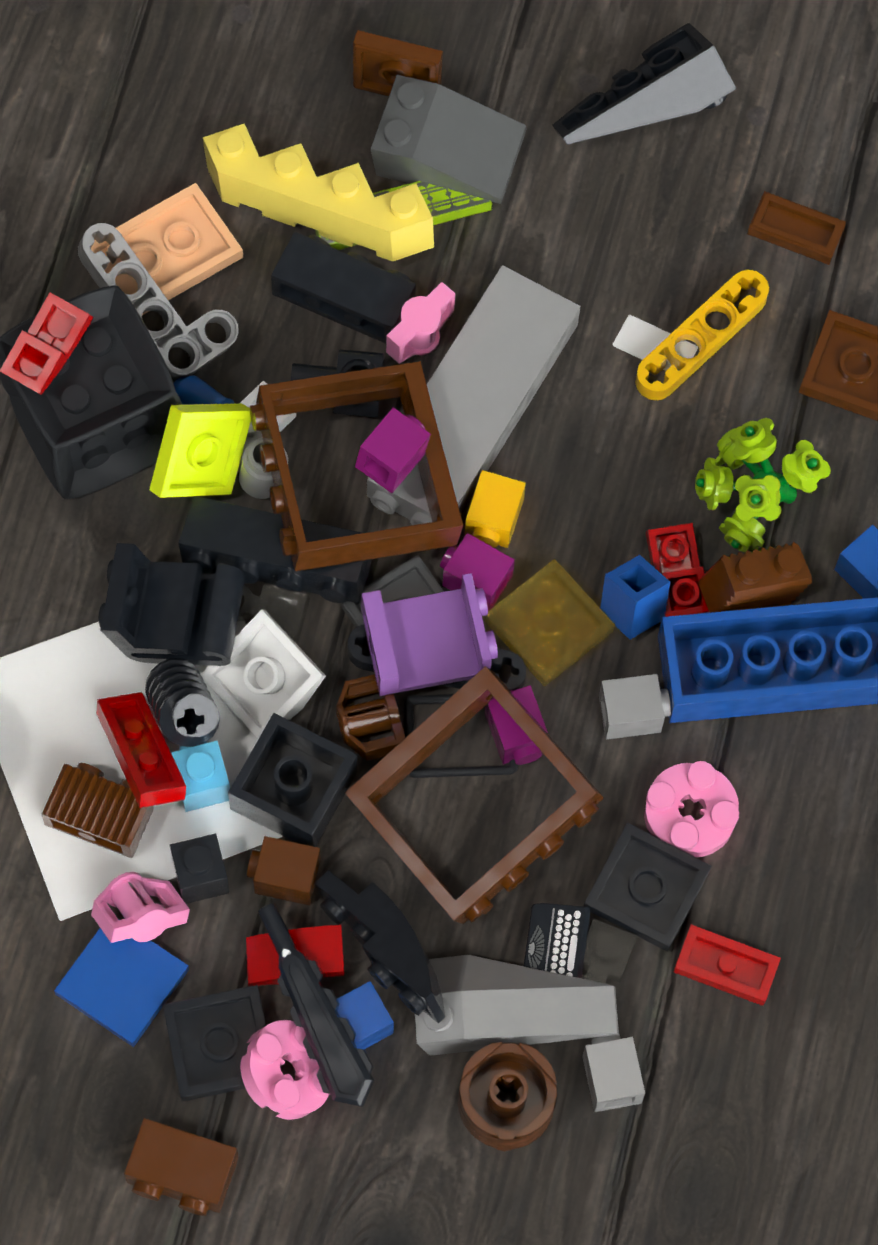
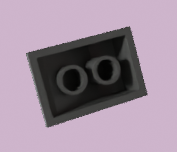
[370,75,527,204]

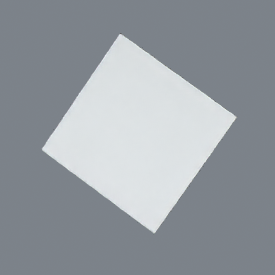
[0,611,284,922]

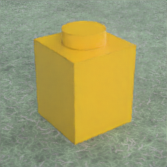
[465,470,526,548]

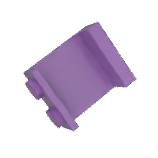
[361,573,498,696]

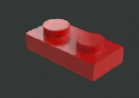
[673,924,781,1006]

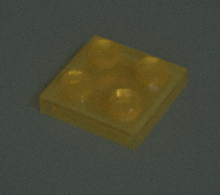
[484,559,615,687]

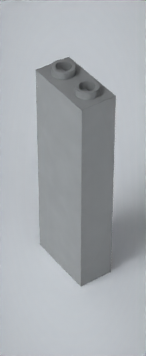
[367,265,581,525]

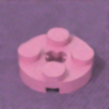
[644,761,739,858]
[240,1020,330,1120]

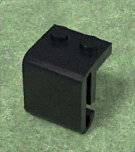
[98,543,246,666]

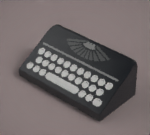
[524,903,591,979]

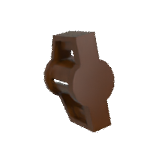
[336,674,405,761]

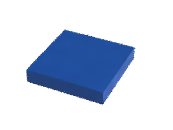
[54,919,189,1047]

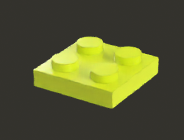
[149,403,251,498]

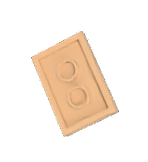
[91,183,243,315]

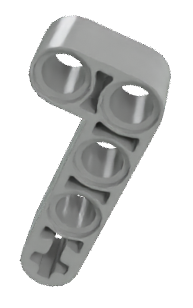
[78,223,239,381]

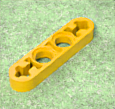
[635,270,769,401]

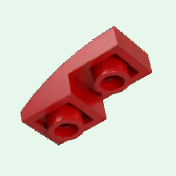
[645,523,709,617]

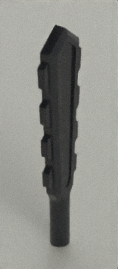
[258,903,375,1107]

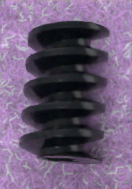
[145,658,220,747]

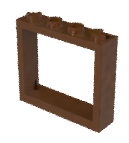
[250,361,463,571]
[345,666,604,924]

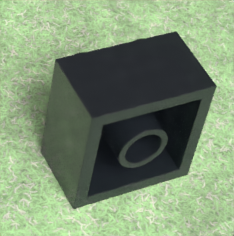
[228,713,357,847]

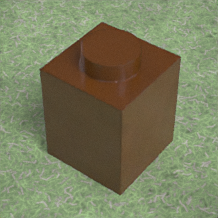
[247,836,321,906]

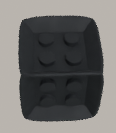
[0,285,182,499]

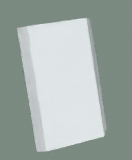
[200,609,326,739]

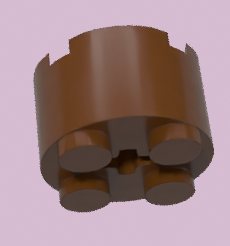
[458,1042,557,1151]

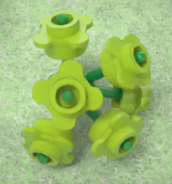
[695,418,831,552]

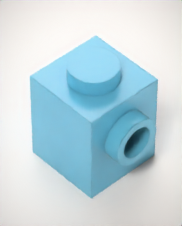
[171,740,230,812]

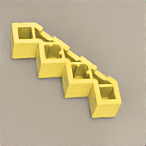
[203,124,434,262]

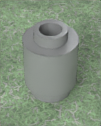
[239,438,288,499]

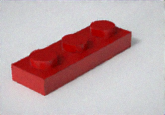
[96,692,186,808]

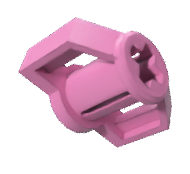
[386,282,455,364]
[91,872,190,943]

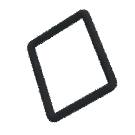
[404,694,518,778]

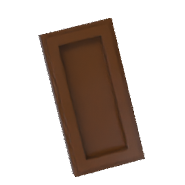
[747,191,846,265]

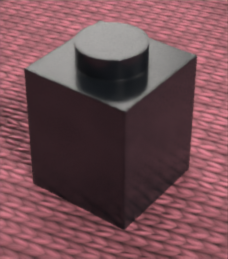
[170,833,229,904]

